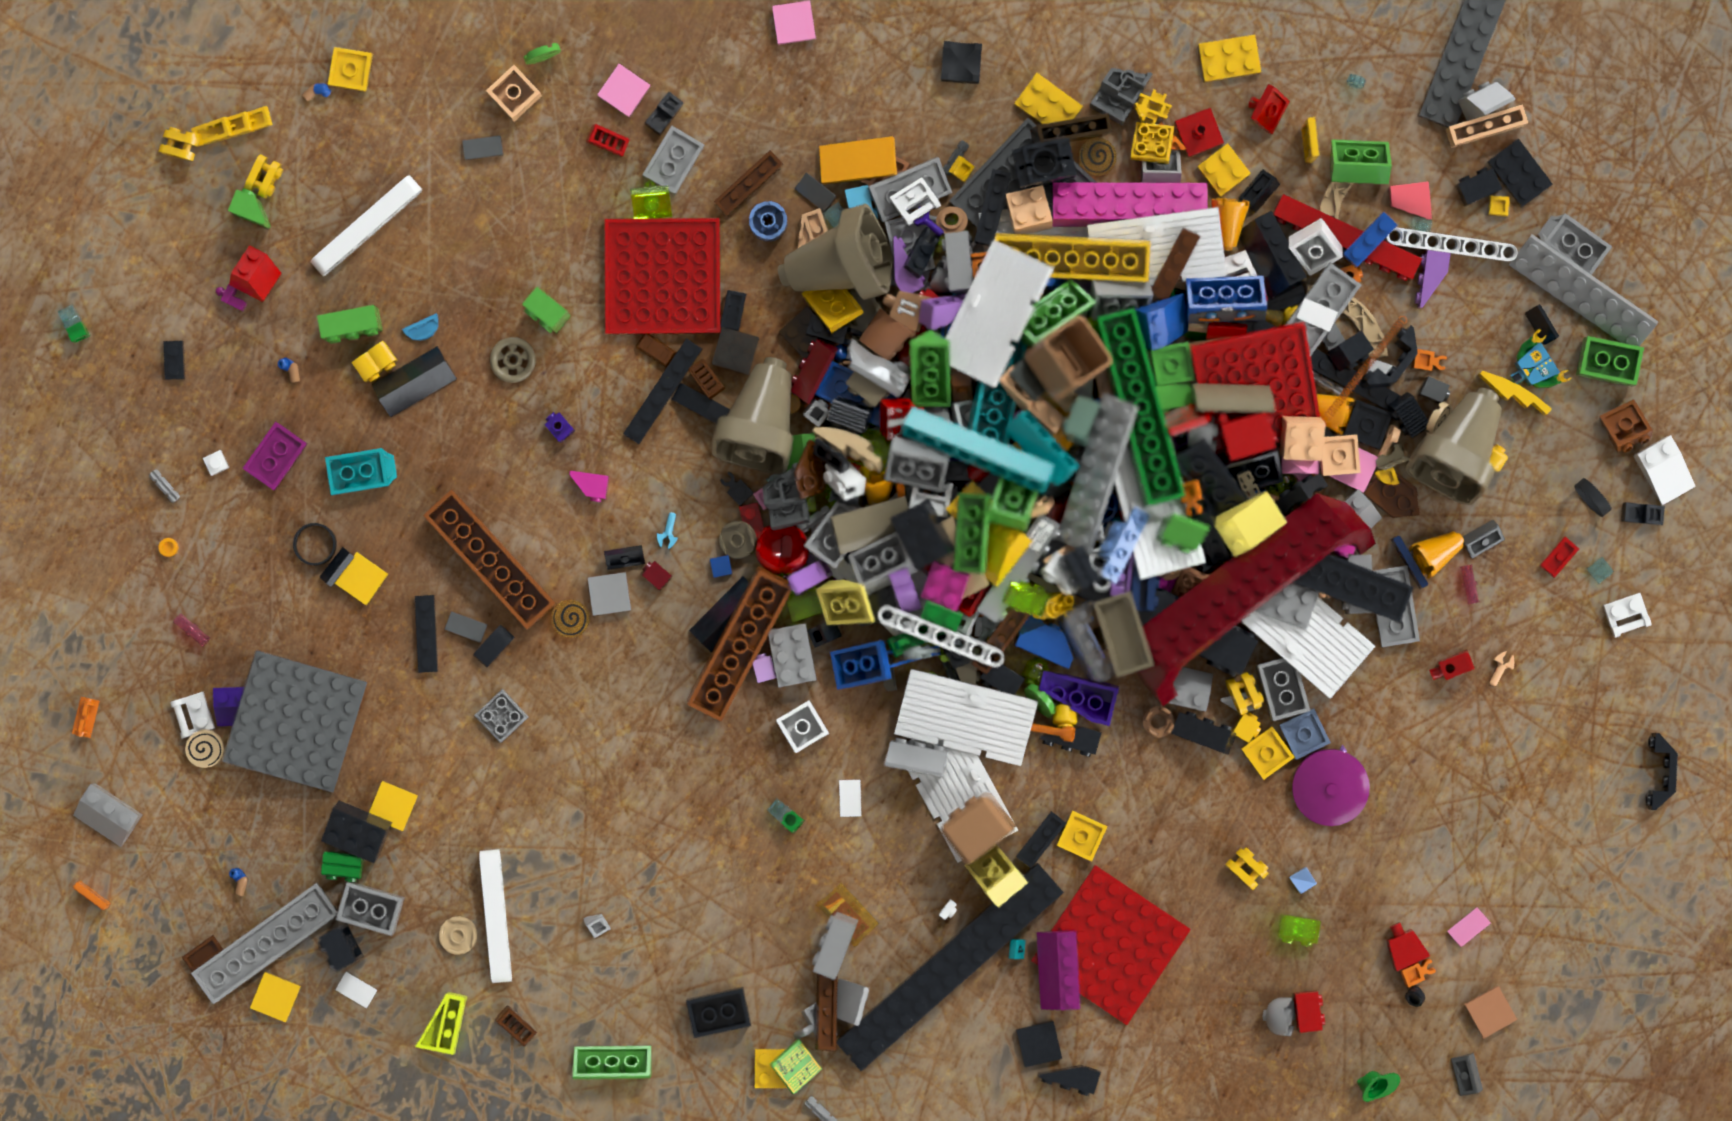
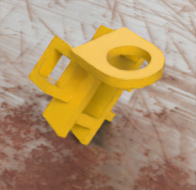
[1134,89,1172,124]

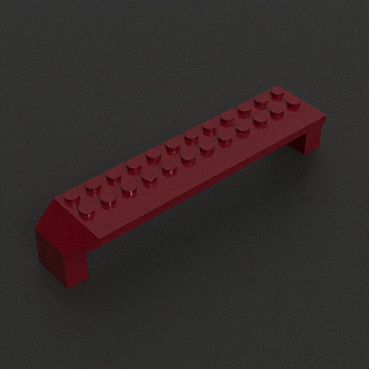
[1136,493,1376,706]

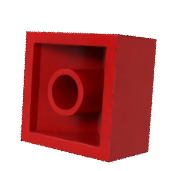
[229,245,282,302]

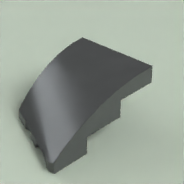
[1089,68,1152,125]
[762,463,810,531]

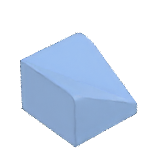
[1289,867,1317,894]

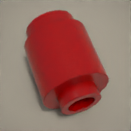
[967,464,991,483]

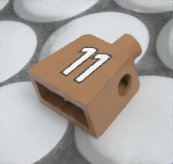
[883,291,932,332]

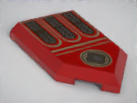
[1164,403,1217,436]

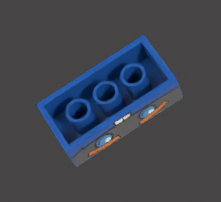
[1185,276,1267,323]

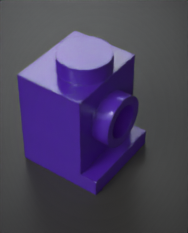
[544,412,575,443]

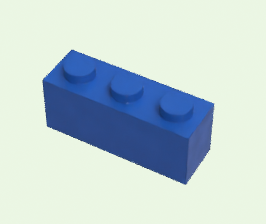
[1343,212,1398,268]

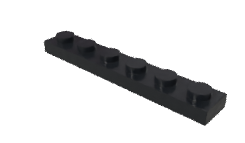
[623,338,703,445]

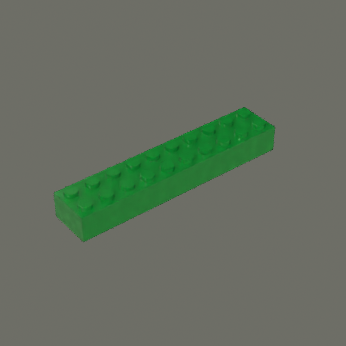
[1093,308,1186,508]

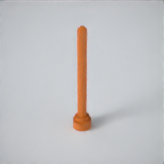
[1031,723,1075,742]

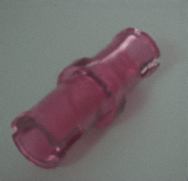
[1460,565,1480,605]
[173,613,210,647]

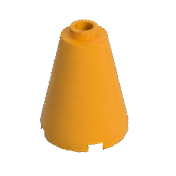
[1211,198,1250,251]
[1317,394,1354,435]
[858,460,894,506]
[1409,531,1464,579]

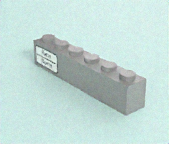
[977,514,1060,623]

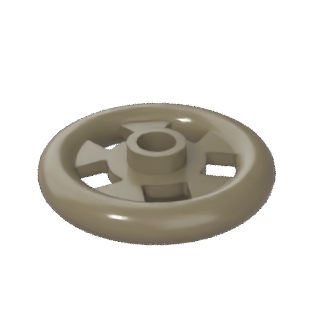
[490,337,536,383]

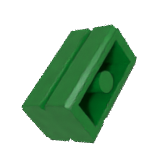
[920,600,964,632]
[321,851,364,882]

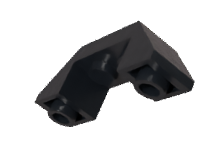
[1361,325,1418,389]
[1646,733,1678,810]

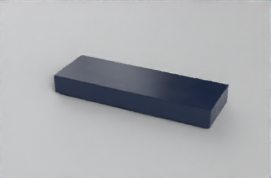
[1390,535,1428,589]

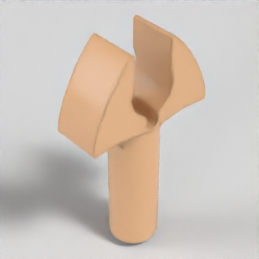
[1377,425,1401,457]
[1489,651,1514,686]

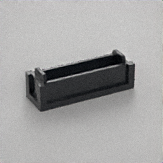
[1191,504,1232,564]

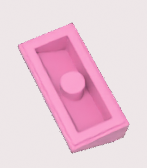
[1447,907,1491,947]

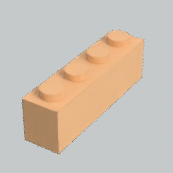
[1446,104,1528,148]

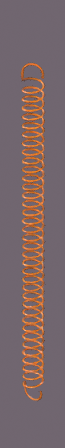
[1322,316,1407,422]

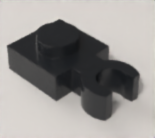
[720,472,754,506]

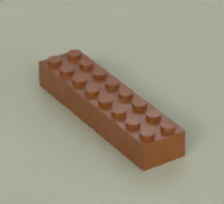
[423,489,557,629]
[687,566,792,722]

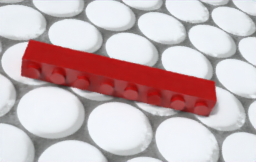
[1273,194,1422,282]

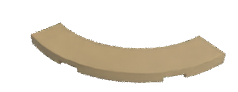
[1319,182,1354,219]
[1306,284,1388,358]

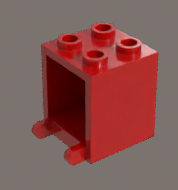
[1215,411,1277,461]

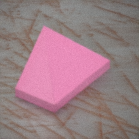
[1281,456,1319,474]

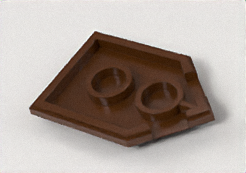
[794,439,827,499]
[1363,471,1420,518]

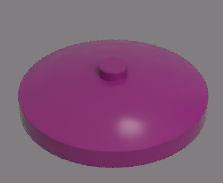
[1292,749,1370,826]

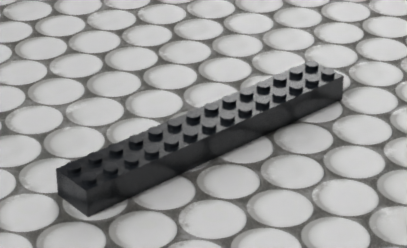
[836,862,1064,1072]

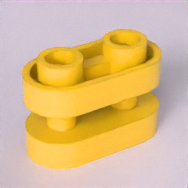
[158,127,200,162]
[244,154,283,199]
[1031,592,1074,619]
[1225,672,1264,715]
[1225,847,1269,890]

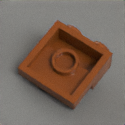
[1600,399,1653,453]

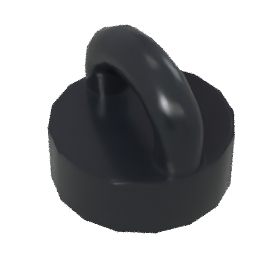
[1405,985,1425,1007]

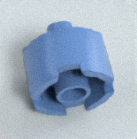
[749,201,787,242]

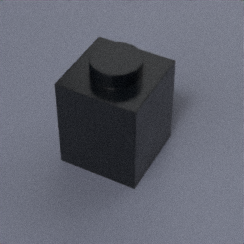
[807,622,842,648]

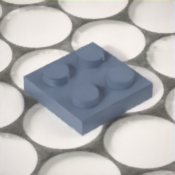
[1279,708,1331,760]

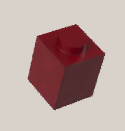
[642,561,673,591]

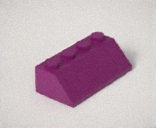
[1036,930,1080,1010]

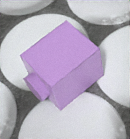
[753,653,777,683]

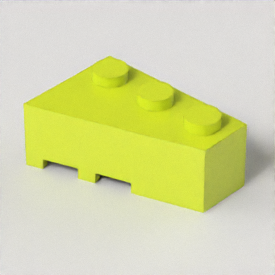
[415,992,467,1055]

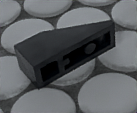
[671,383,730,425]

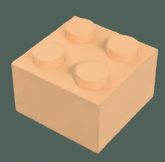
[486,65,542,122]
[1006,185,1053,234]
[1279,416,1325,461]

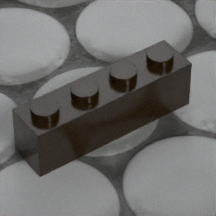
[1030,113,1112,144]

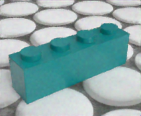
[1005,410,1080,485]

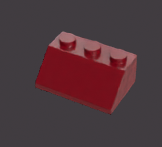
[791,338,838,404]

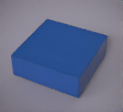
[710,555,732,578]

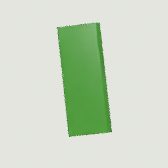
[1020,279,1096,345]
[910,330,951,407]
[953,493,990,573]
[573,1046,652,1079]

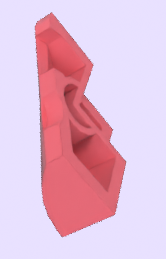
[1388,181,1432,220]

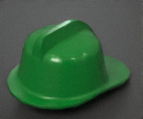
[1357,1071,1400,1102]

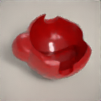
[756,525,810,575]

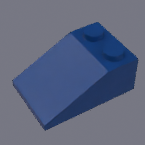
[1135,293,1188,350]

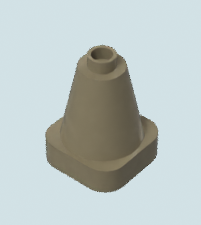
[778,204,894,299]
[712,357,793,474]
[1405,388,1502,505]

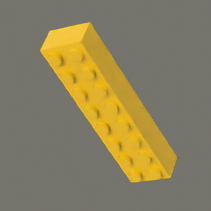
[995,233,1151,282]

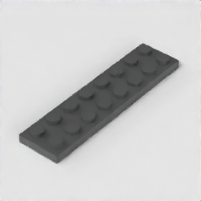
[1418,0,1506,128]

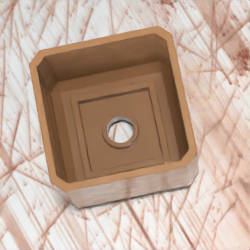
[1025,316,1112,401]
[941,792,1016,865]

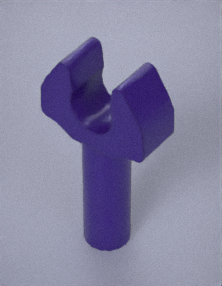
[913,207,944,237]

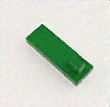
[887,620,945,658]

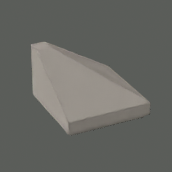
[583,914,611,938]

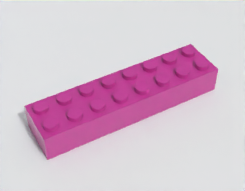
[1052,182,1208,227]

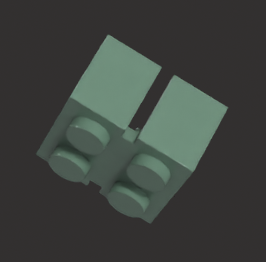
[1062,395,1101,448]

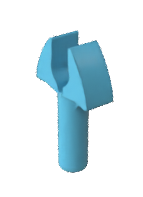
[657,512,678,549]

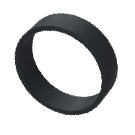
[1574,478,1612,517]
[293,523,337,565]

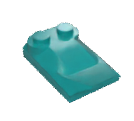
[325,448,397,496]

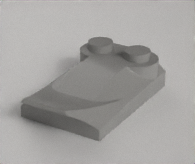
[1538,213,1612,275]
[849,339,910,397]
[804,501,862,569]

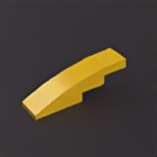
[191,106,273,147]
[1477,371,1552,416]

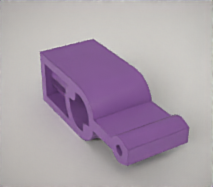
[889,568,921,612]

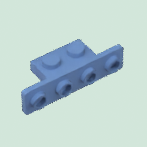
[1098,507,1150,583]

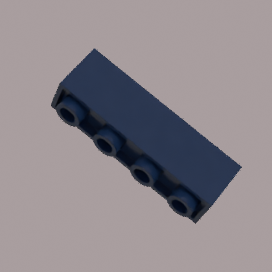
[1130,558,1160,612]

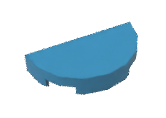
[402,313,439,341]

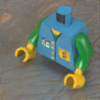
[1510,329,1571,388]

